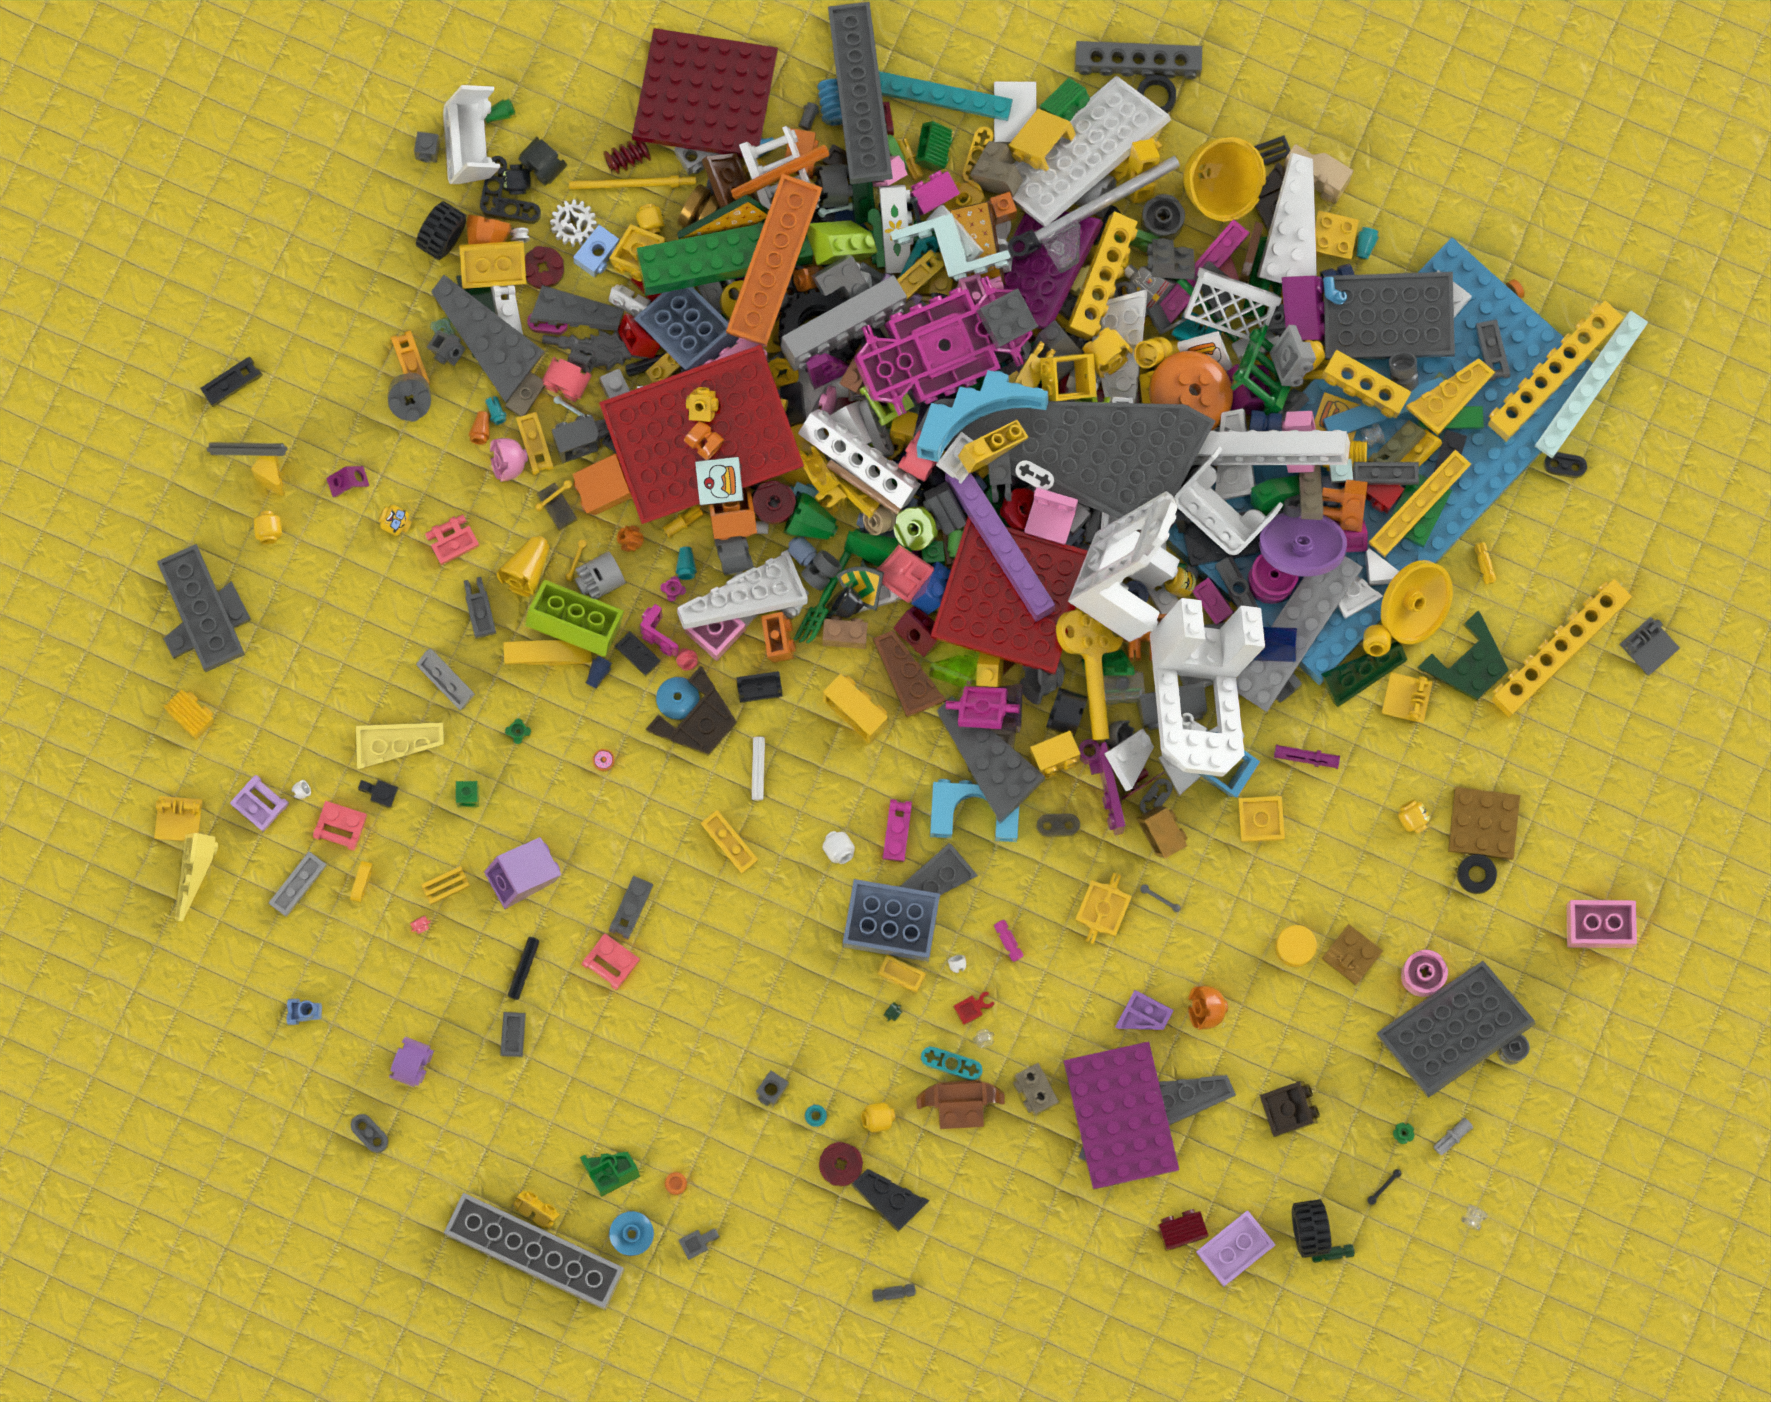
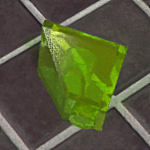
[929,655,978,689]

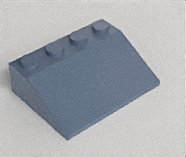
[634,287,739,371]
[843,879,940,962]

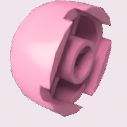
[490,438,528,482]

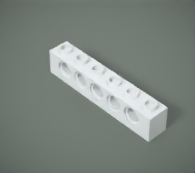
[798,409,921,509]

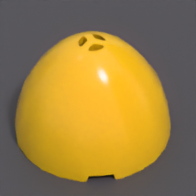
[1183,137,1266,222]

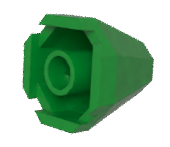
[783,492,838,540]

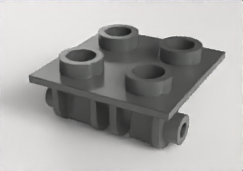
[1619,617,1680,676]

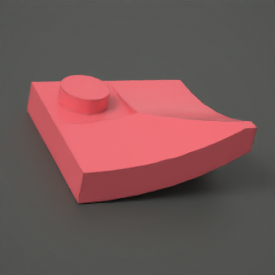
[876,545,934,603]

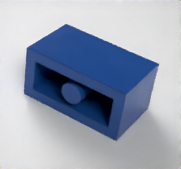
[911,561,951,615]

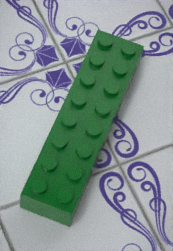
[636,223,813,296]

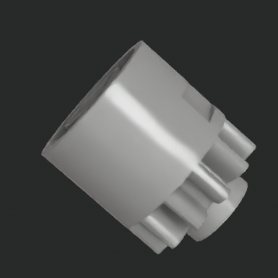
[575,551,626,599]

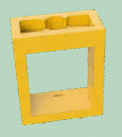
[1040,354,1097,401]

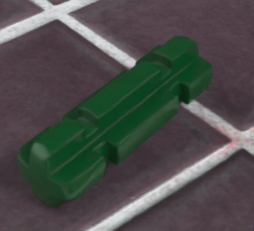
[1311,1244,1355,1263]

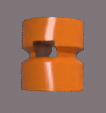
[684,421,725,461]

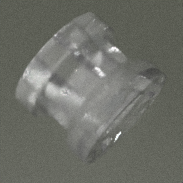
[1360,423,1385,449]
[1460,1204,1488,1231]

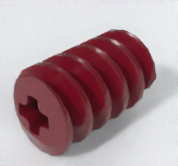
[603,141,651,174]

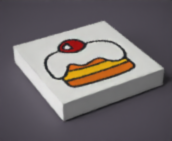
[1178,331,1232,371]

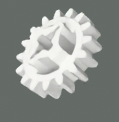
[550,200,597,247]

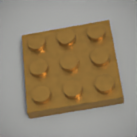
[1448,787,1520,860]

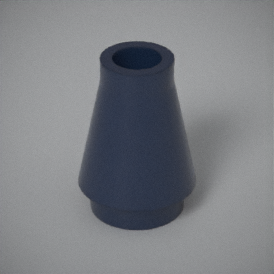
[585,655,612,689]

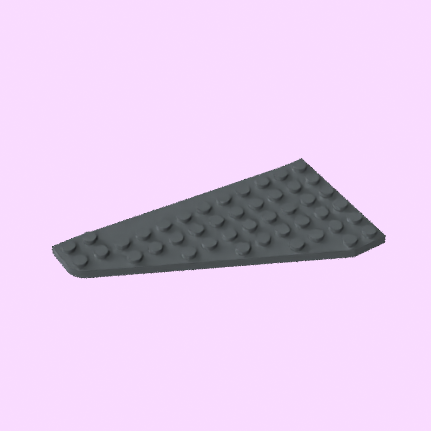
[915,399,1215,519]

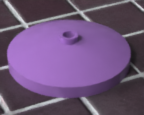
[1259,513,1347,576]

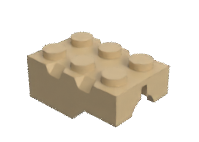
[1283,144,1353,204]

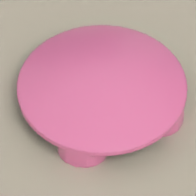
[819,385,837,415]

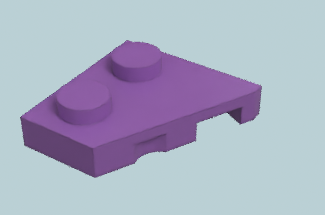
[1116,990,1174,1030]

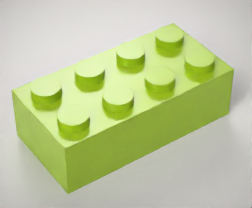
[525,580,624,657]

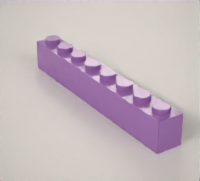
[945,472,1055,622]

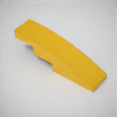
[503,640,592,666]

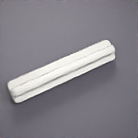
[752,737,765,801]

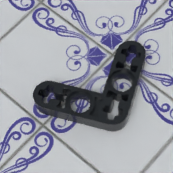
[480,156,541,224]

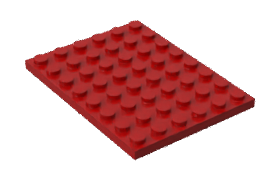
[599,344,804,525]

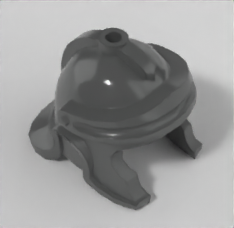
[1019,659,1065,705]

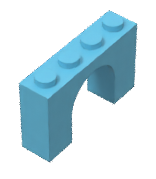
[930,779,1019,842]

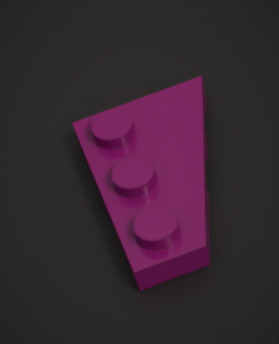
[806,353,849,390]

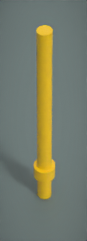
[569,175,696,189]

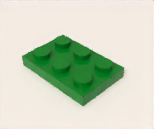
[1389,474,1452,548]

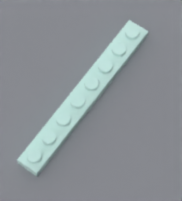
[1534,310,1648,458]

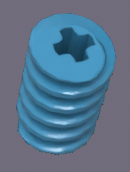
[817,79,843,126]

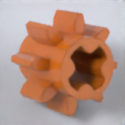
[617,525,644,552]

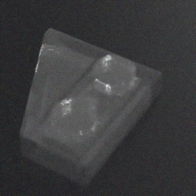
[1042,219,1080,274]

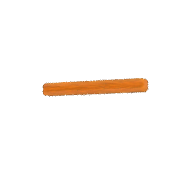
[731,145,829,200]

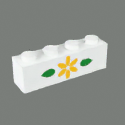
[879,185,914,273]

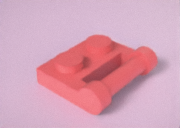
[313,801,367,851]
[581,933,640,990]

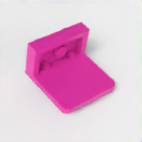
[640,604,679,657]

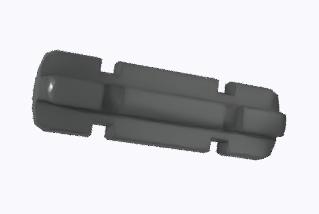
[872,1284,916,1302]

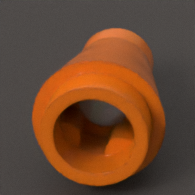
[469,411,490,445]

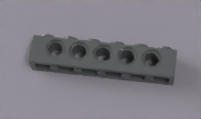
[1074,41,1202,79]

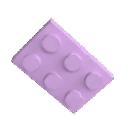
[1196,1210,1275,1287]

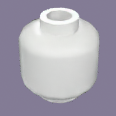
[823,831,855,864]

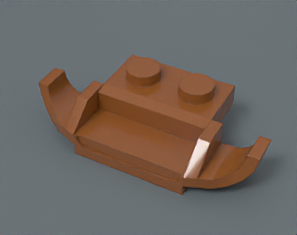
[916,1080,1005,1129]

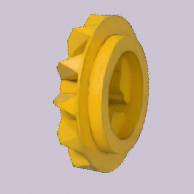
[768,357,799,388]

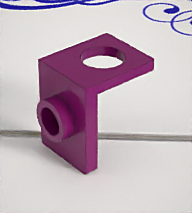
[326,466,369,497]

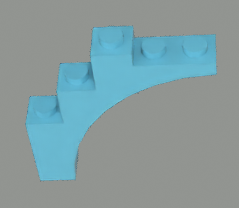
[917,370,1048,462]

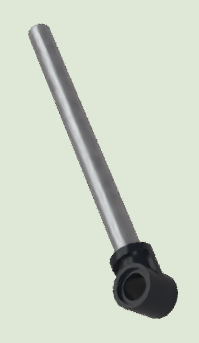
[1008,155,1180,260]

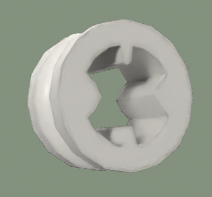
[510,228,530,243]

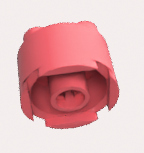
[542,357,592,402]
[898,430,937,482]

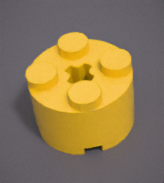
[1082,327,1133,378]

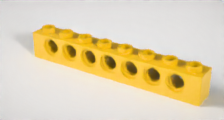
[1488,301,1624,442]
[1491,579,1632,718]

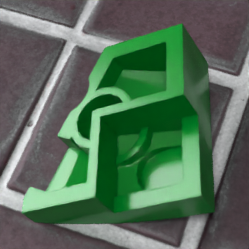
[580,1152,640,1197]

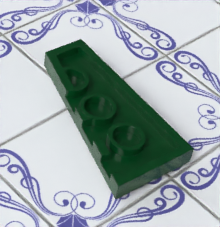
[1321,642,1407,707]

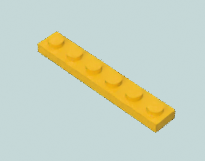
[1368,450,1471,558]

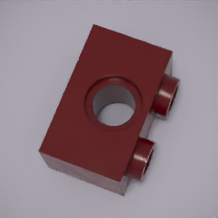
[893,606,941,657]

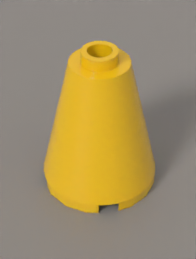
[497,536,550,597]

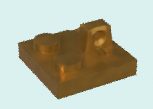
[1322,924,1383,986]

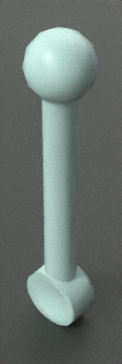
[818,202,853,217]
[554,396,591,416]

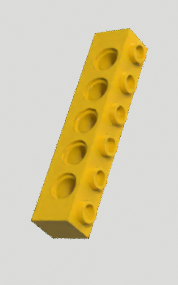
[1065,211,1138,341]

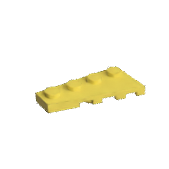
[356,723,444,769]

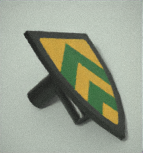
[836,566,884,611]

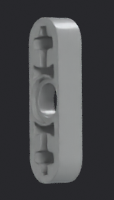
[859,398,894,458]

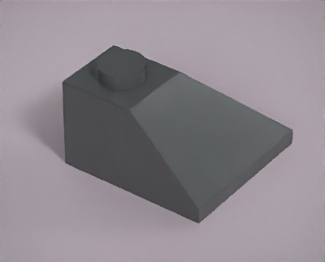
[1029,320,1084,382]

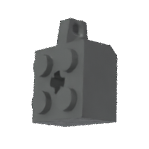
[552,415,610,464]

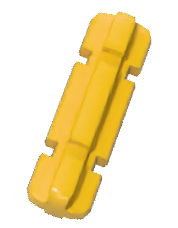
[1474,542,1496,584]

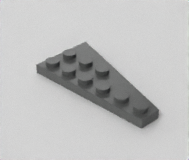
[431,275,545,403]
[937,696,1045,824]

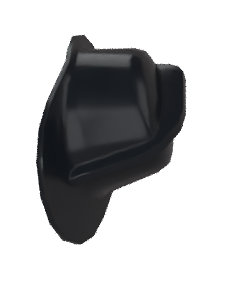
[825,583,864,619]

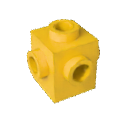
[686,387,718,422]

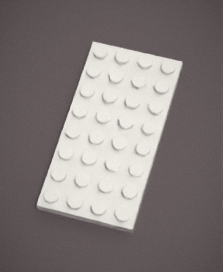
[1012,76,1171,227]

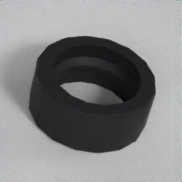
[1137,75,1176,114]

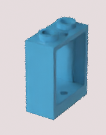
[1199,732,1260,798]

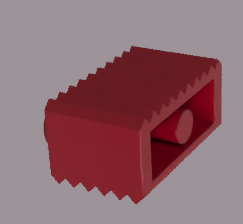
[1157,1209,1209,1251]

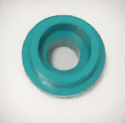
[805,1105,827,1127]

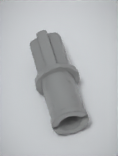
[1433,1118,1473,1155]

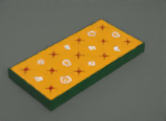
[677,195,769,239]

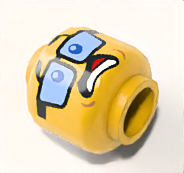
[378,504,412,536]

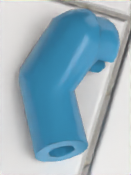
[1323,277,1347,305]

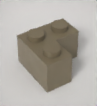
[971,141,1023,197]

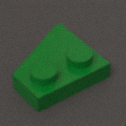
[1081,649,1135,676]

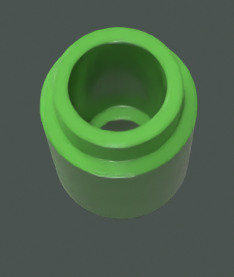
[947,527,964,559]

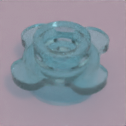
[430,318,455,335]

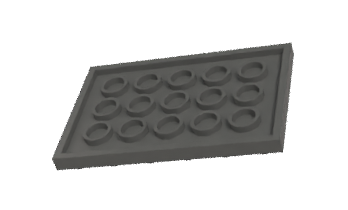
[1324,272,1455,360]
[1376,961,1535,1098]

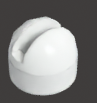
[292,780,311,799]
[948,955,966,973]

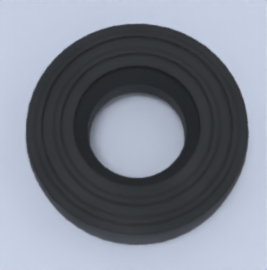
[1457,854,1497,894]

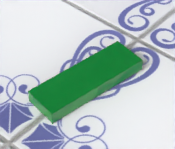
[1418,406,1484,430]

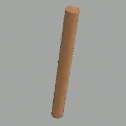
[826,460,902,515]

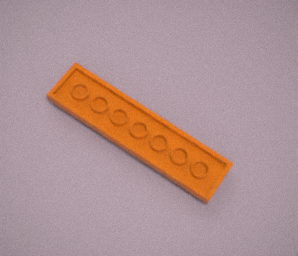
[726,174,822,347]

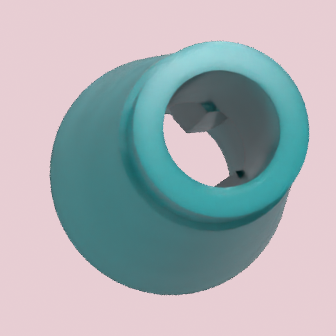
[1356,227,1379,260]
[676,547,697,580]

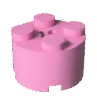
[1401,950,1448,997]

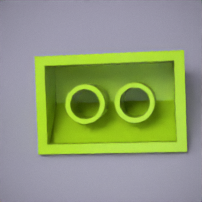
[807,220,877,265]

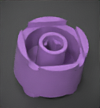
[389,1036,434,1087]

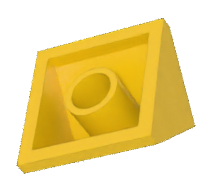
[251,456,285,496]

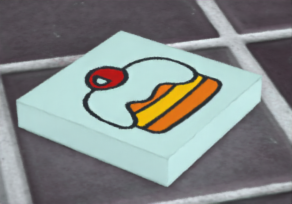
[695,457,743,505]

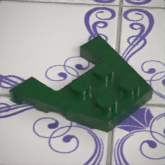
[1418,611,1509,700]

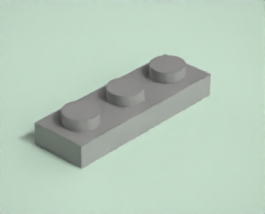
[416,648,475,710]
[269,852,327,917]

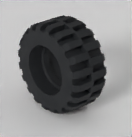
[778,288,859,372]

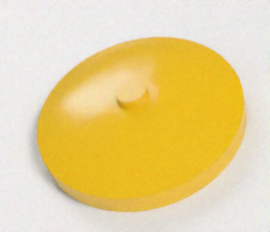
[1381,560,1453,644]

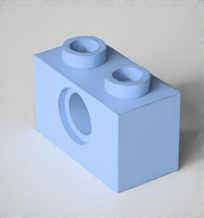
[573,225,620,278]

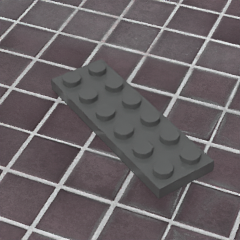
[157,544,245,673]

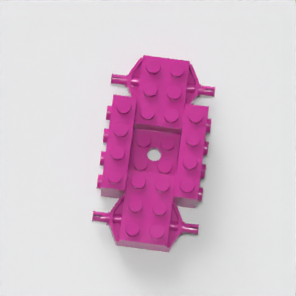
[854,276,1033,416]

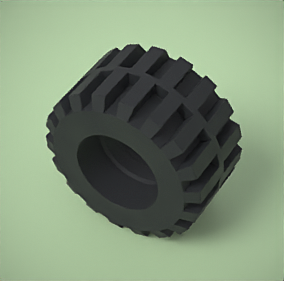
[416,201,466,260]
[1292,1199,1332,1258]

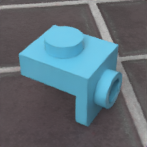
[790,482,819,500]

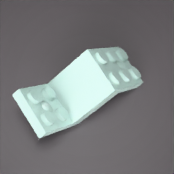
[890,213,1012,282]

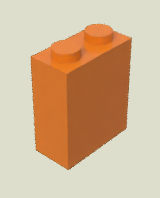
[573,454,632,515]

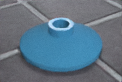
[656,677,699,720]
[609,1211,654,1256]

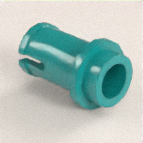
[485,396,507,425]

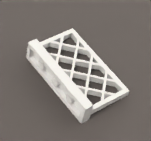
[1183,267,1282,340]

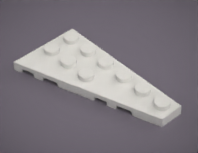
[1257,153,1317,284]
[1086,290,1147,403]

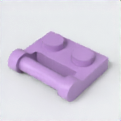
[230,775,289,832]

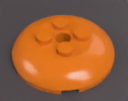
[1149,351,1233,431]

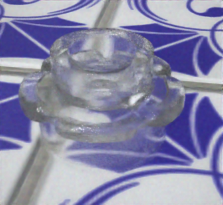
[973,1029,994,1048]

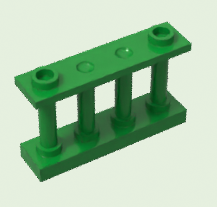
[1230,324,1291,416]

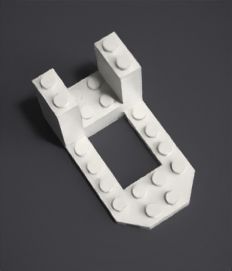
[1068,491,1180,642]
[1150,598,1265,776]

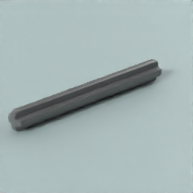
[207,442,288,456]

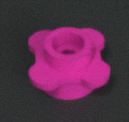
[660,576,686,602]

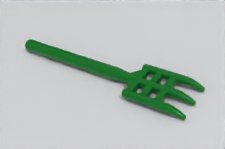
[793,529,862,644]

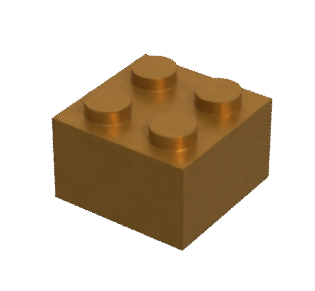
[1136,806,1187,858]

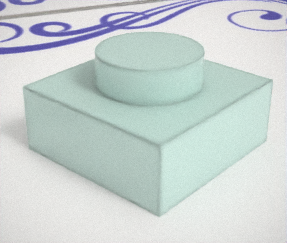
[1329,459,1353,483]

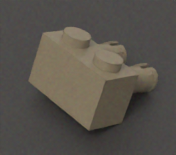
[1013,1063,1059,1116]

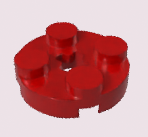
[1000,488,1034,532]

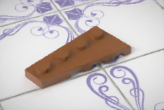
[873,630,946,718]

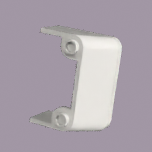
[443,85,500,184]
[1174,447,1283,555]

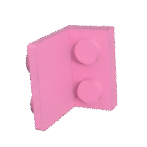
[1025,487,1078,545]

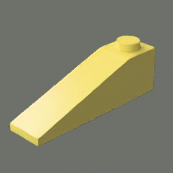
[175,833,218,921]

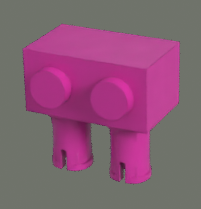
[910,170,960,215]

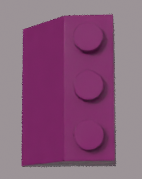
[1281,276,1325,342]

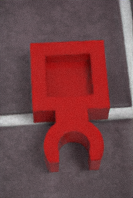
[953,991,995,1026]

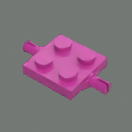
[946,686,1020,729]

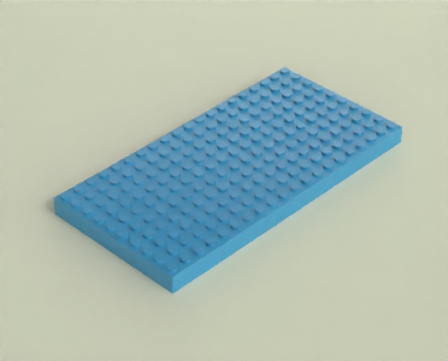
[1166,238,1610,686]

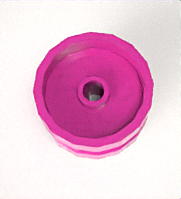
[1247,554,1299,604]

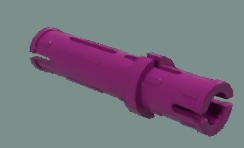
[1274,744,1340,769]

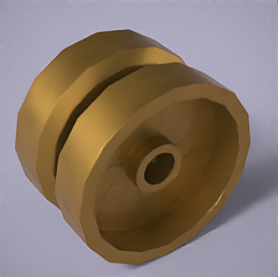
[678,184,721,228]

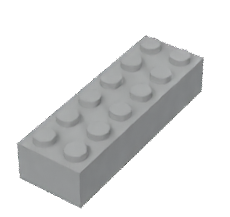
[781,275,907,371]

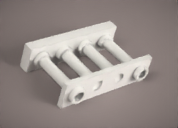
[739,126,821,209]

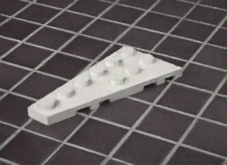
[677,549,808,629]

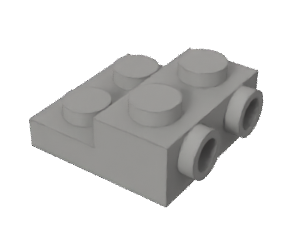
[1269,325,1316,387]

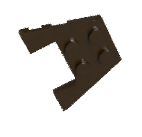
[646,666,737,756]

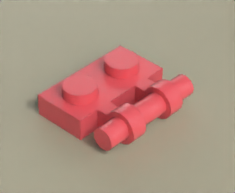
[425,514,479,565]

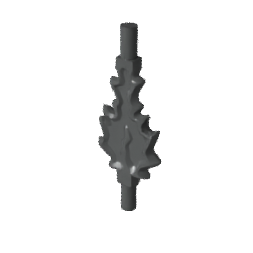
[542,329,647,370]

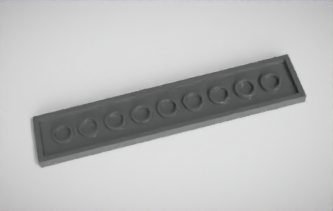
[828,2,893,184]

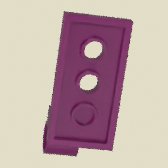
[1079,739,1126,835]

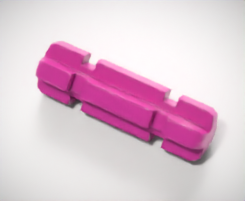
[994,920,1023,962]

